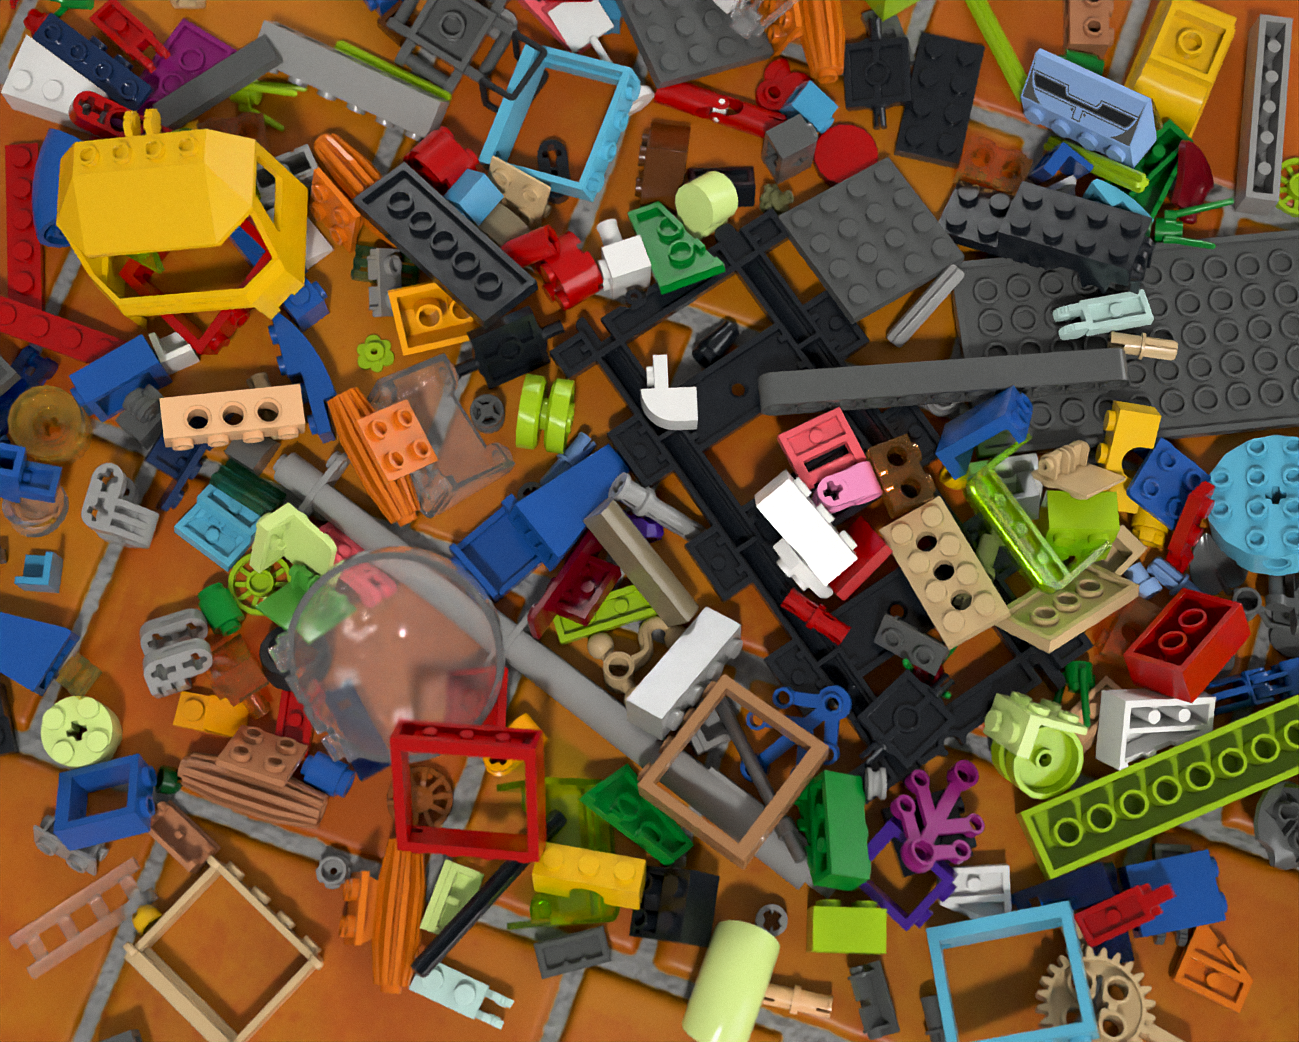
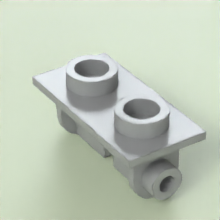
[366,248,402,317]
[33,815,109,876]

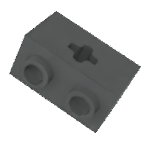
[761,114,818,185]

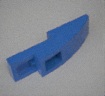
[268,313,337,443]

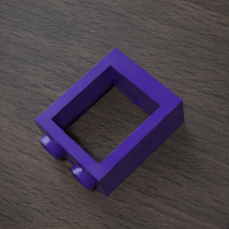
[858,816,958,932]

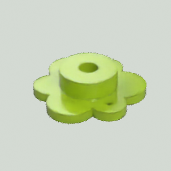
[357,335,395,373]

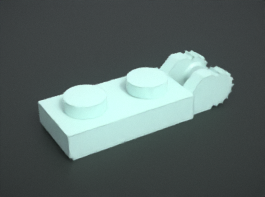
[1052,289,1154,341]
[409,963,514,1029]

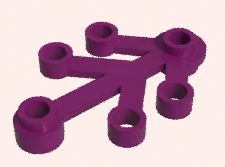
[890,760,985,873]

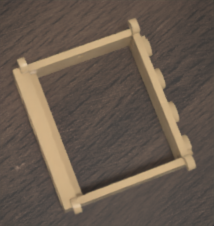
[122,855,324,1042]

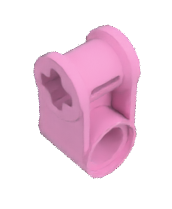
[812,461,883,514]

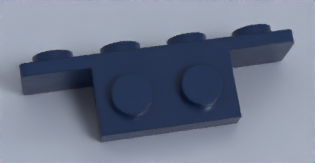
[32,13,153,112]
[143,413,235,512]

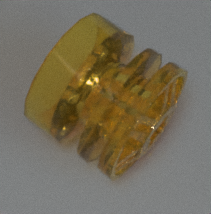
[8,385,94,467]

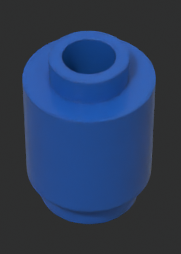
[300,751,356,798]

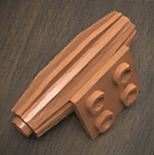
[177,724,329,829]

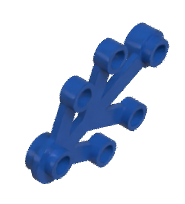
[740,685,852,782]

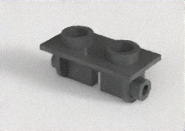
[873,614,951,676]
[847,960,900,1040]

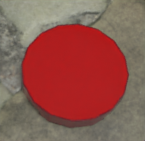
[813,124,878,186]

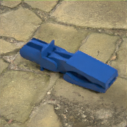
[1204,657,1299,716]

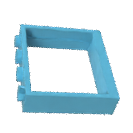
[479,44,641,202]
[926,901,1100,1042]

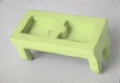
[420,859,484,942]

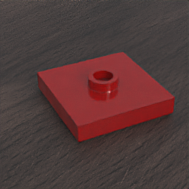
[828,516,893,601]

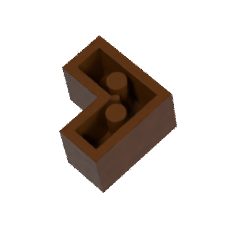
[635,123,691,214]

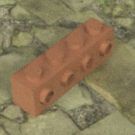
[1063,0,1114,59]

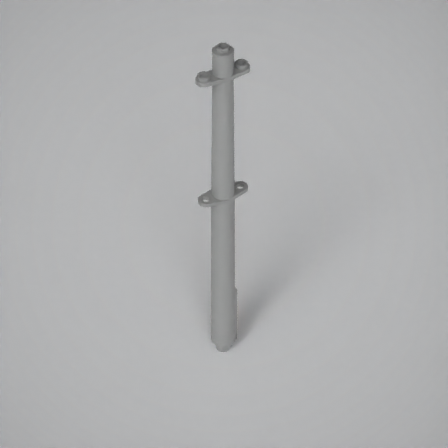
[273,451,835,899]

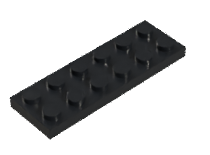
[352,162,538,329]

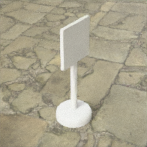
[548,0,654,116]

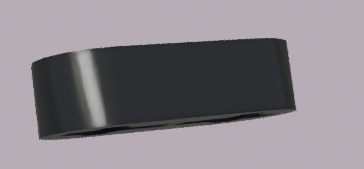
[537,140,570,204]

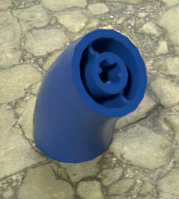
[31,128,82,248]

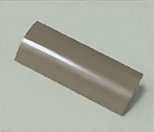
[582,497,699,627]

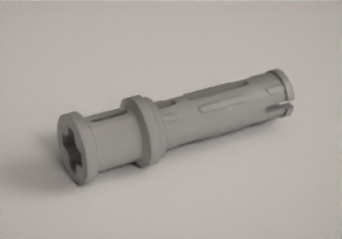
[608,472,706,542]

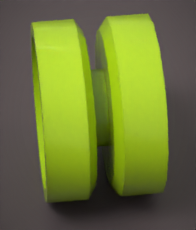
[516,374,575,454]
[991,725,1084,800]

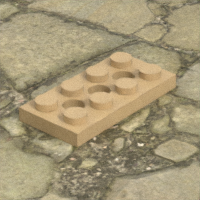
[879,496,1011,650]
[995,560,1139,653]

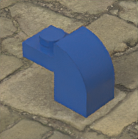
[0,443,62,504]

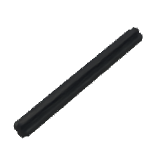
[411,809,568,978]

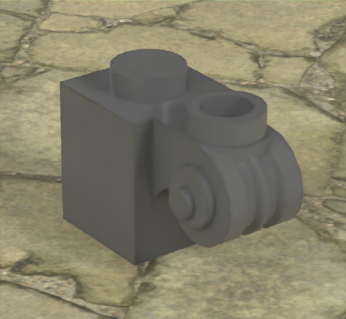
[115,384,164,450]

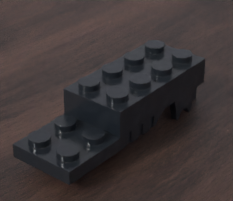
[938,180,1156,294]

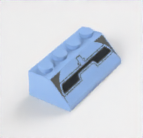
[1021,48,1157,168]

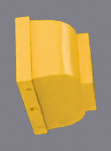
[1123,0,1237,138]

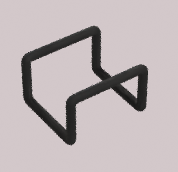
[479,31,549,114]

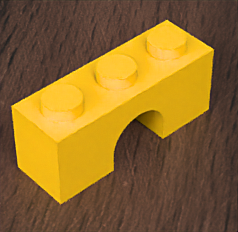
[1095,400,1161,514]
[532,842,646,910]

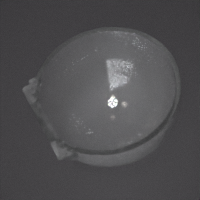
[268,546,506,763]

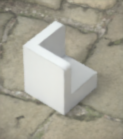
[148,332,200,375]

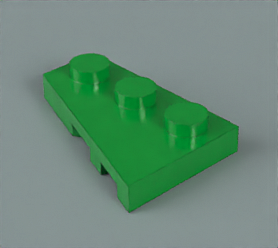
[627,201,725,295]
[579,764,694,867]

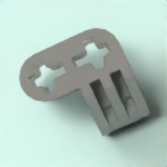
[81,463,159,548]
[139,608,213,699]

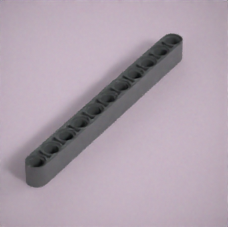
[757,348,1131,416]

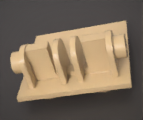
[487,155,552,230]
[1031,440,1126,499]

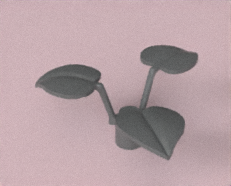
[1189,533,1299,680]

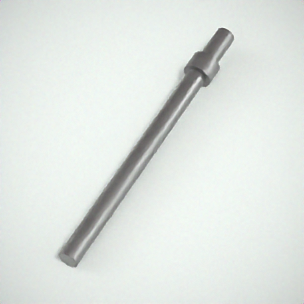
[716,681,808,864]

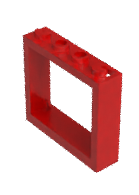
[118,215,272,355]
[389,719,547,863]

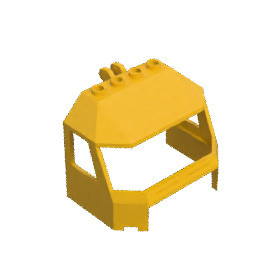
[56,109,308,330]

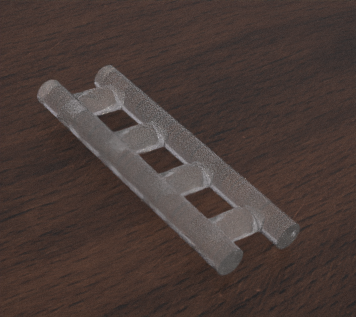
[9,857,159,980]

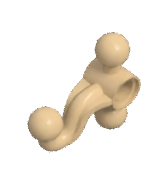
[587,616,686,706]

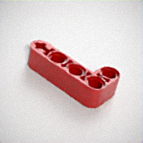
[68,91,175,139]

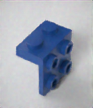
[1126,437,1211,531]

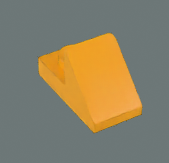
[173,691,252,738]

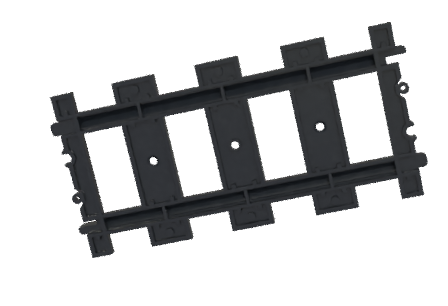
[549,208,1094,805]

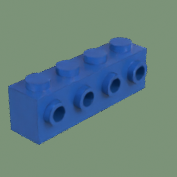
[228,226,329,333]

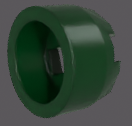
[155,765,182,795]

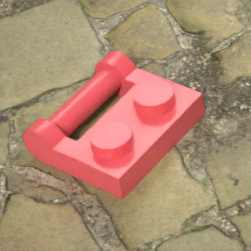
[777,406,867,490]

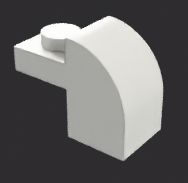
[640,354,698,430]

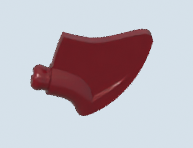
[1171,140,1214,225]

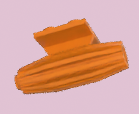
[763,0,846,84]
[309,133,398,254]
[327,387,438,527]
[339,838,427,994]

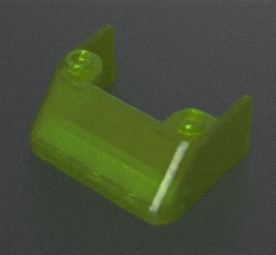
[961,433,1112,594]
[497,777,620,930]

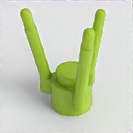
[229,80,308,132]

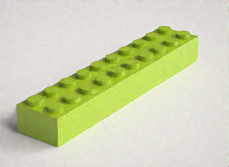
[1016,694,1299,881]

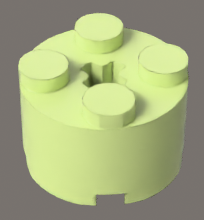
[41,696,122,769]

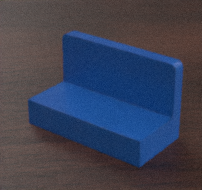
[1027,142,1094,185]

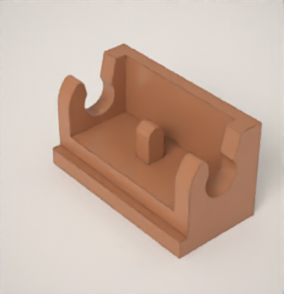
[147,800,222,874]

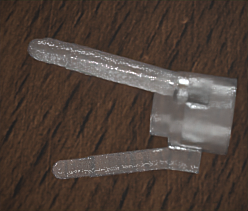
[729,0,799,40]

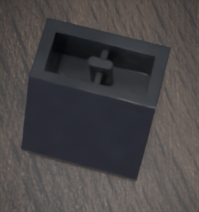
[629,865,720,948]

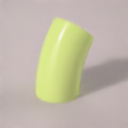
[682,920,780,1042]

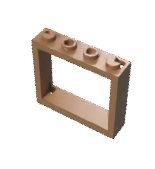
[637,674,829,870]

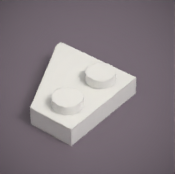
[936,864,1012,919]

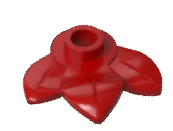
[755,58,814,120]

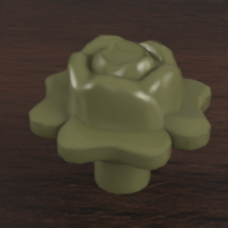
[759,184,794,216]

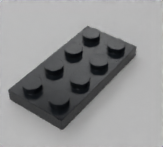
[894,32,985,169]

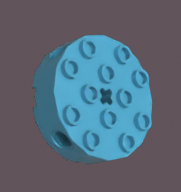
[1208,435,1299,576]

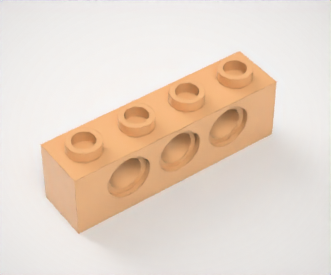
[159,384,305,451]

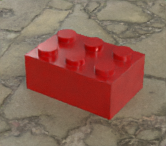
[1123,588,1251,704]

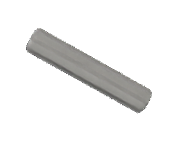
[886,263,965,348]

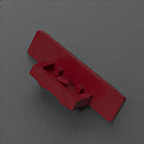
[527,527,622,640]

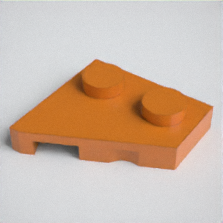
[1170,924,1254,1013]

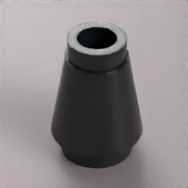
[692,321,739,369]

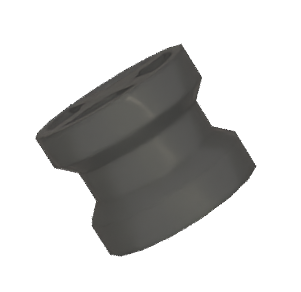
[470,394,505,434]

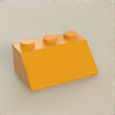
[388,281,481,356]

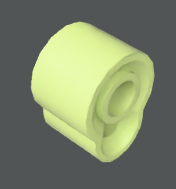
[675,171,738,240]

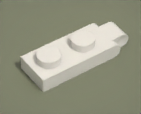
[772,538,834,599]

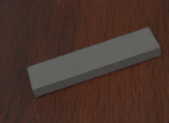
[153,35,280,131]

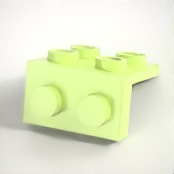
[249,502,337,582]
[983,691,1088,759]

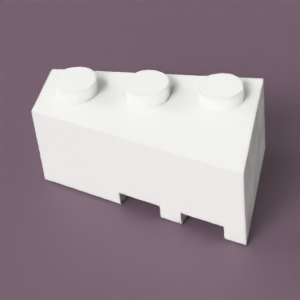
[1,34,110,138]
[754,469,858,586]
[1095,689,1216,770]

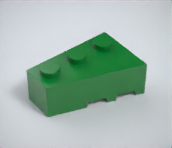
[1104,119,1194,223]
[793,770,871,891]

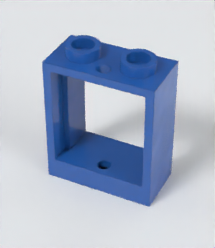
[69,334,173,423]
[53,753,157,851]

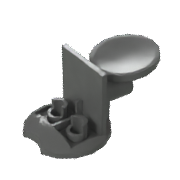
[1254,781,1299,870]

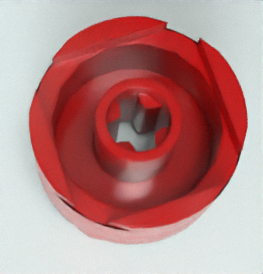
[403,126,479,196]
[530,231,604,311]

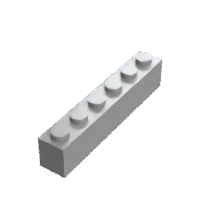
[1234,14,1293,216]
[258,20,450,142]

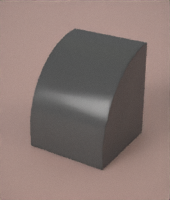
[224,437,281,478]

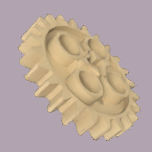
[1034,946,1156,1042]

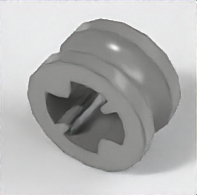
[865,767,887,800]
[755,904,788,937]

